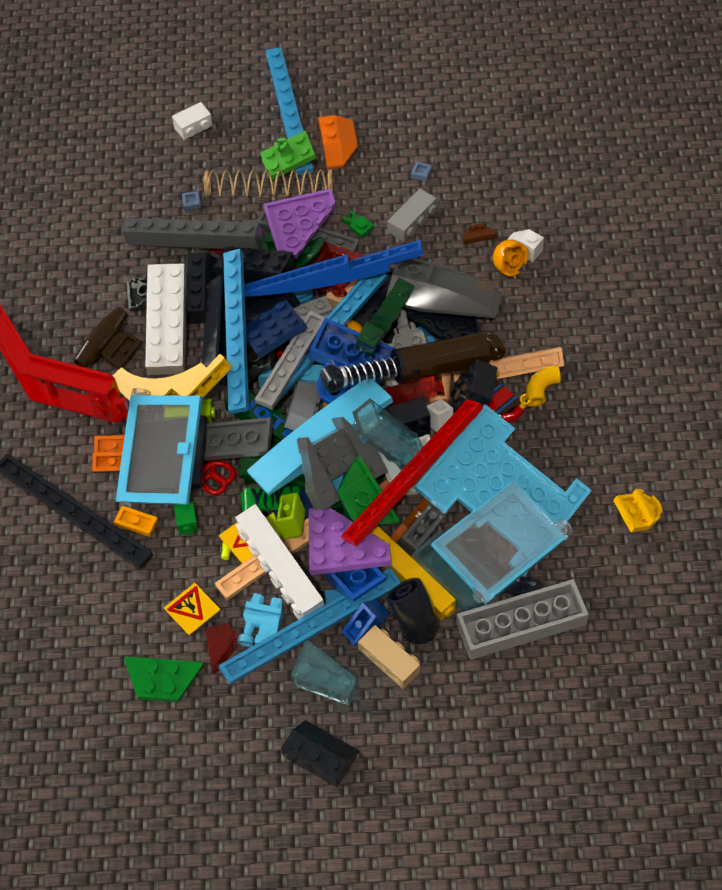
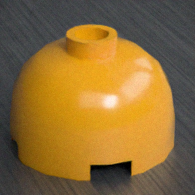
[493,239,528,277]

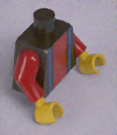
[487,370,534,423]

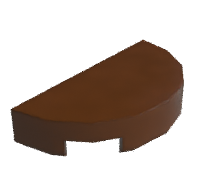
[463,224,498,245]

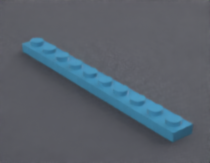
[266,47,313,175]
[223,249,249,414]
[276,273,388,404]
[219,568,401,685]

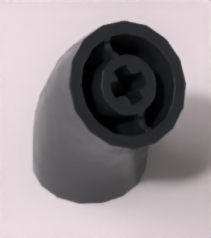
[387,578,439,645]

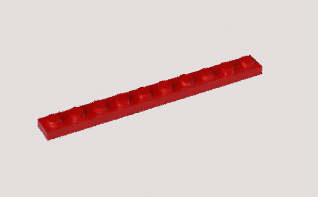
[341,400,483,546]

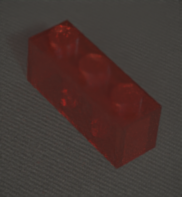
[383,376,445,408]

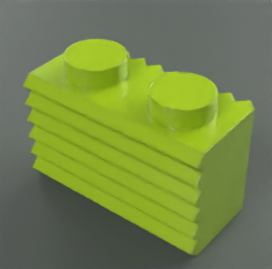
[276,493,306,539]

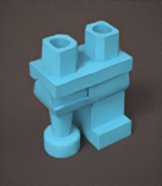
[237,593,284,647]

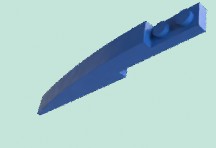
[244,240,424,297]

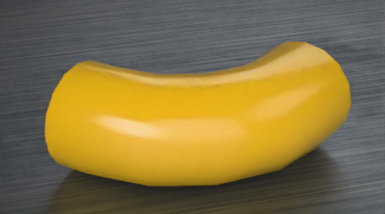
[526,365,561,407]

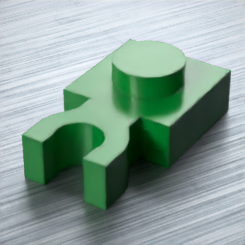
[342,210,374,239]

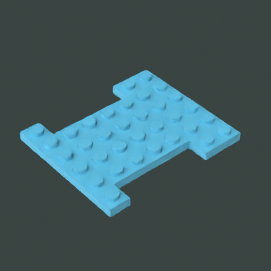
[414,404,592,577]

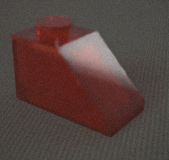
[205,624,237,674]

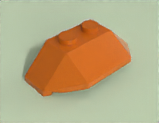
[318,115,358,169]

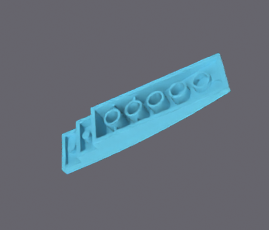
[247,378,393,495]

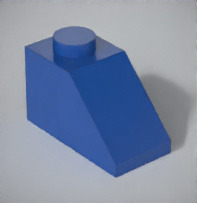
[342,599,390,646]

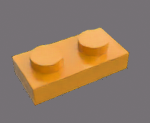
[114,506,158,537]

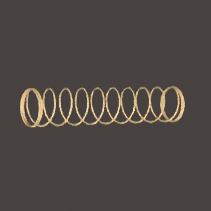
[204,169,333,197]

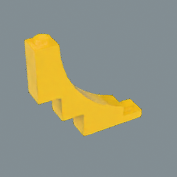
[113,354,232,412]

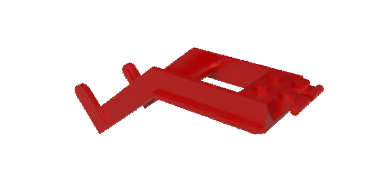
[0,304,129,423]

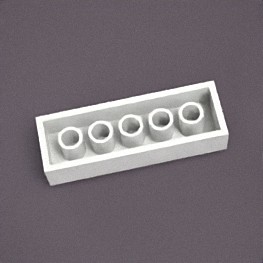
[145,264,187,375]
[235,504,324,620]

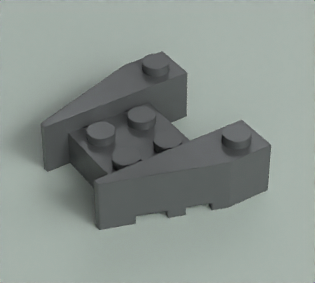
[297,417,388,510]

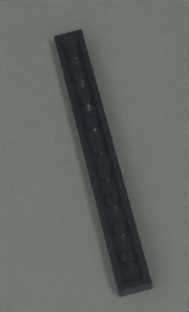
[0,454,153,570]

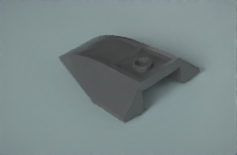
[386,259,502,318]

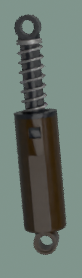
[320,333,506,393]

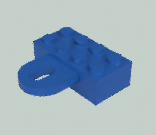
[308,318,395,404]

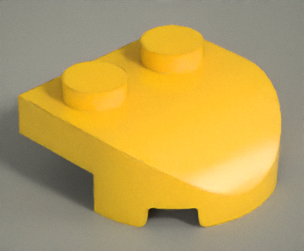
[613,489,662,533]

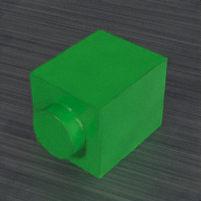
[174,502,199,535]

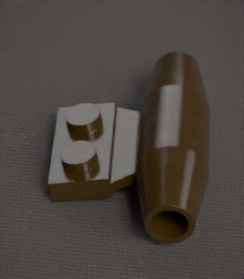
[73,307,142,369]

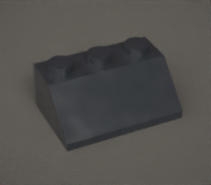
[281,720,359,787]

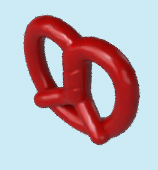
[201,460,236,495]

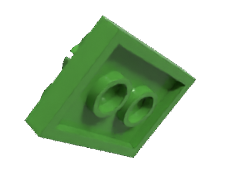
[260,130,317,180]

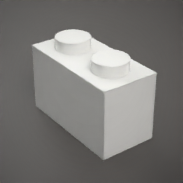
[172,102,213,140]

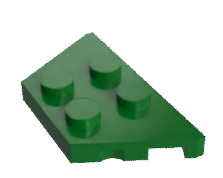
[336,456,400,525]
[124,657,204,702]

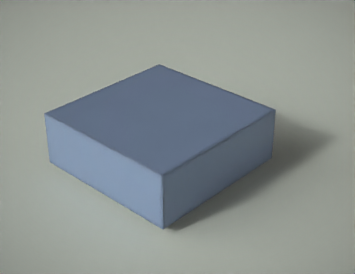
[411,161,432,182]
[182,191,201,211]

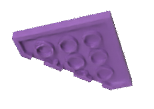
[263,189,336,259]
[309,507,391,575]

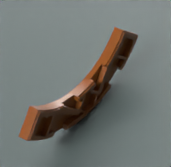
[390,498,430,542]

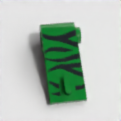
[240,486,301,512]

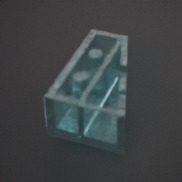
[290,639,358,706]

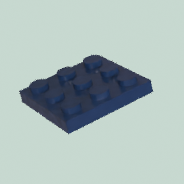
[246,300,308,359]

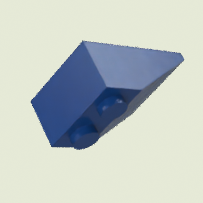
[323,567,387,602]

